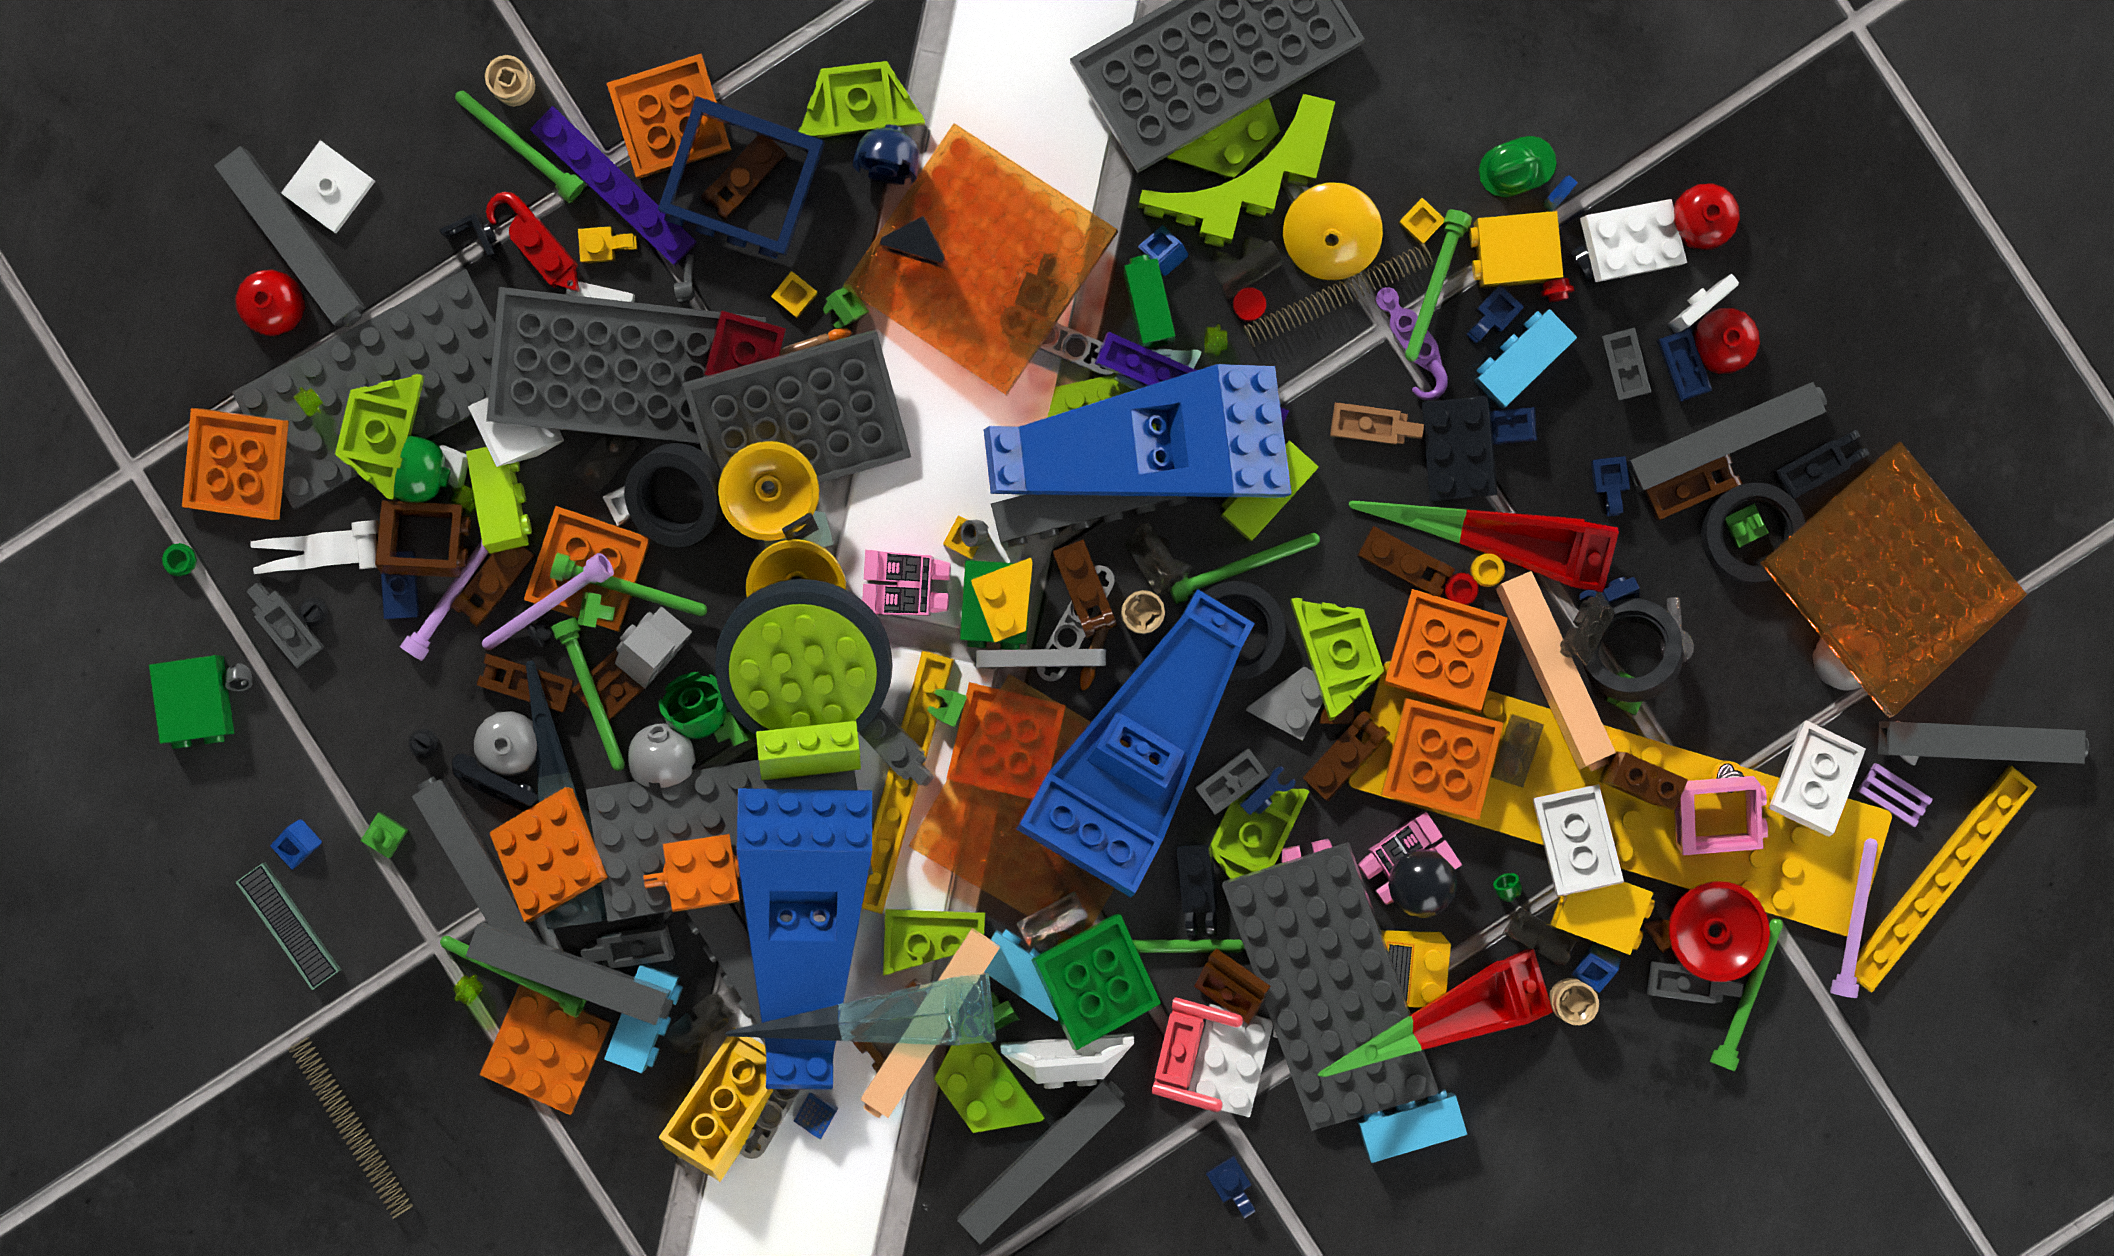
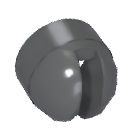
[961,520,990,547]
[225,663,253,691]

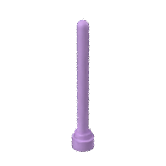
[400,539,489,661]
[482,553,614,650]
[1830,838,1878,998]

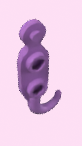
[1375,287,1448,400]

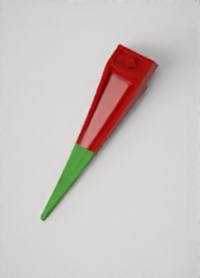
[1349,501,1619,592]
[1318,949,1553,1077]

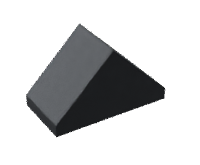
[879,216,949,270]

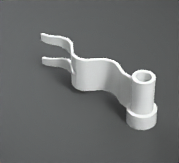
[250,520,379,574]

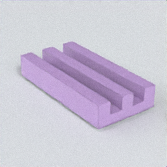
[1857,763,1933,827]

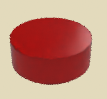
[1233,288,1266,322]
[1444,573,1478,605]

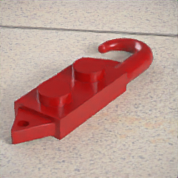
[486,192,579,292]

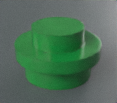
[162,543,197,577]

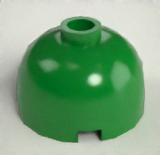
[394,435,451,503]
[659,672,728,739]

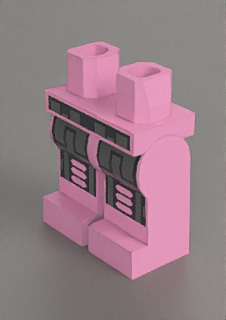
[862,550,951,616]
[1358,811,1462,905]

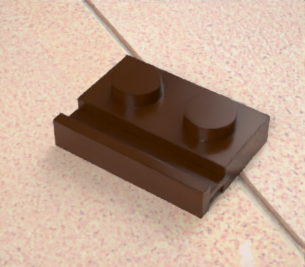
[571,649,654,722]
[1194,948,1271,1024]

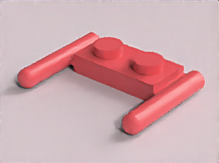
[1152,997,1243,1112]

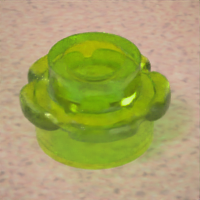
[1204,324,1227,357]
[293,387,323,418]
[448,485,476,514]
[453,974,484,1006]

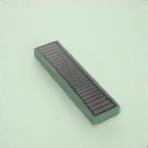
[236,862,341,990]

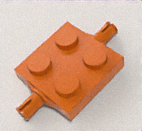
[643,834,740,912]

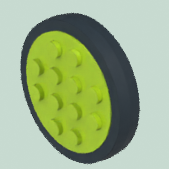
[715,579,893,735]

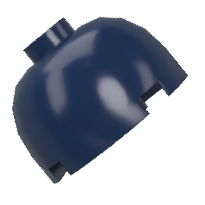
[852,124,920,185]

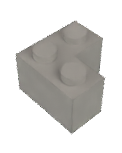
[615,606,692,689]

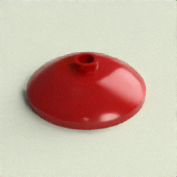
[1669,881,1770,982]

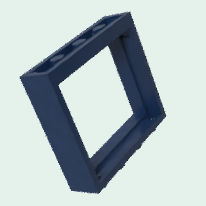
[658,96,825,259]

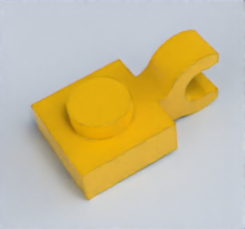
[578,226,638,264]

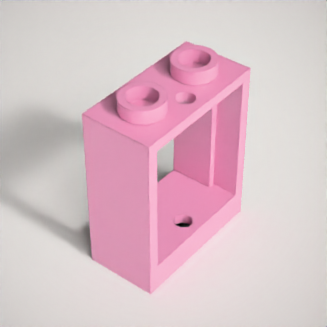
[1675,776,1768,855]

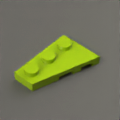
[883,909,985,976]

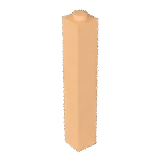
[1496,571,1616,771]
[860,928,1000,1118]

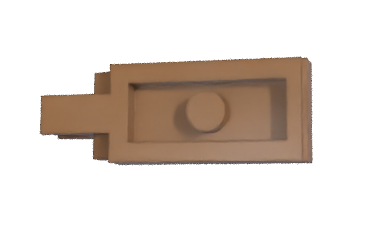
[1330,403,1424,445]

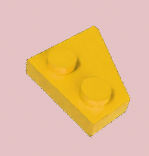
[971,557,1033,643]

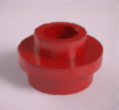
[1541,278,1574,302]

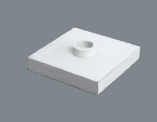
[281,140,375,234]
[1668,274,1739,333]

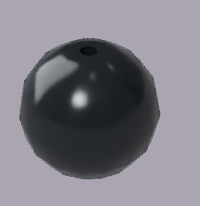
[1388,848,1458,918]

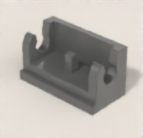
[1602,328,1652,401]
[1194,748,1269,815]

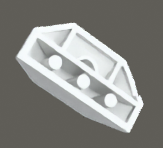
[1001,1033,1134,1089]

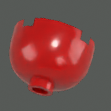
[1674,183,1740,250]
[235,270,305,336]
[1692,308,1760,374]

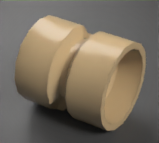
[485,55,536,107]
[1121,590,1165,635]
[1549,978,1599,1026]

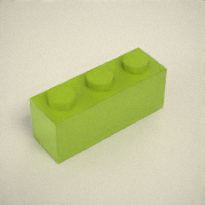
[1221,440,1319,542]
[466,447,532,554]
[756,721,861,781]

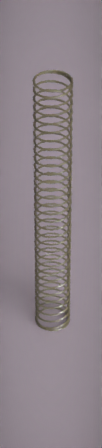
[1244,243,1433,347]
[288,1037,413,1219]

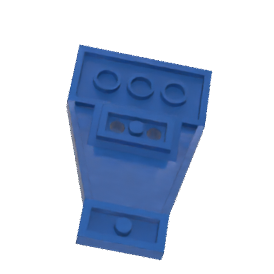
[983,364,1292,498]
[1016,589,1255,897]
[737,788,872,1089]

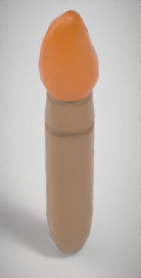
[779,328,852,356]
[1080,627,1109,690]

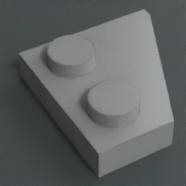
[1245,667,1323,741]

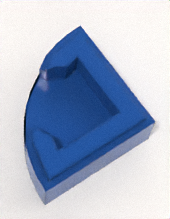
[1543,175,1578,212]

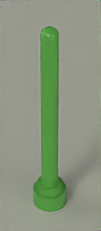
[455,91,585,203]
[1405,209,1473,362]
[1167,533,1320,604]
[550,552,707,617]
[551,618,625,771]
[1710,918,1783,1072]
[440,936,587,1018]
[1132,939,1245,953]

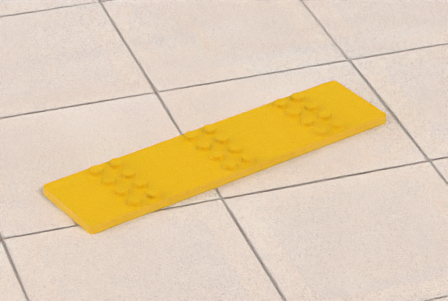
[1348,661,1892,936]

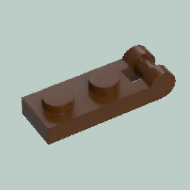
[700,135,787,221]
[1644,454,1742,520]
[1357,526,1455,597]
[1053,539,1117,638]
[451,546,536,627]
[476,653,575,712]
[1303,710,1390,801]

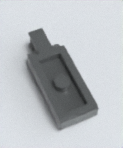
[246,583,324,668]
[859,707,935,786]
[580,924,675,969]
[1647,961,1743,1004]

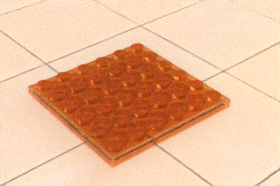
[843,123,1118,396]
[1760,441,2027,718]
[908,674,1158,939]

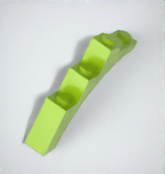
[1138,94,1335,247]

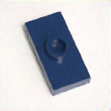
[1657,328,1712,402]
[1491,407,1537,445]
[381,551,419,619]

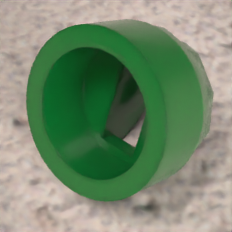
[1493,873,1522,902]

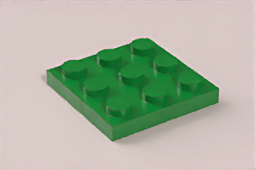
[1031,914,1161,1050]

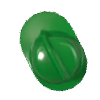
[1479,136,1557,198]

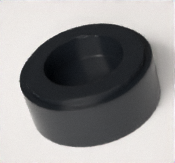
[1571,245,1594,279]

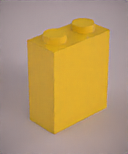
[1469,211,1563,288]
[1550,881,1655,955]

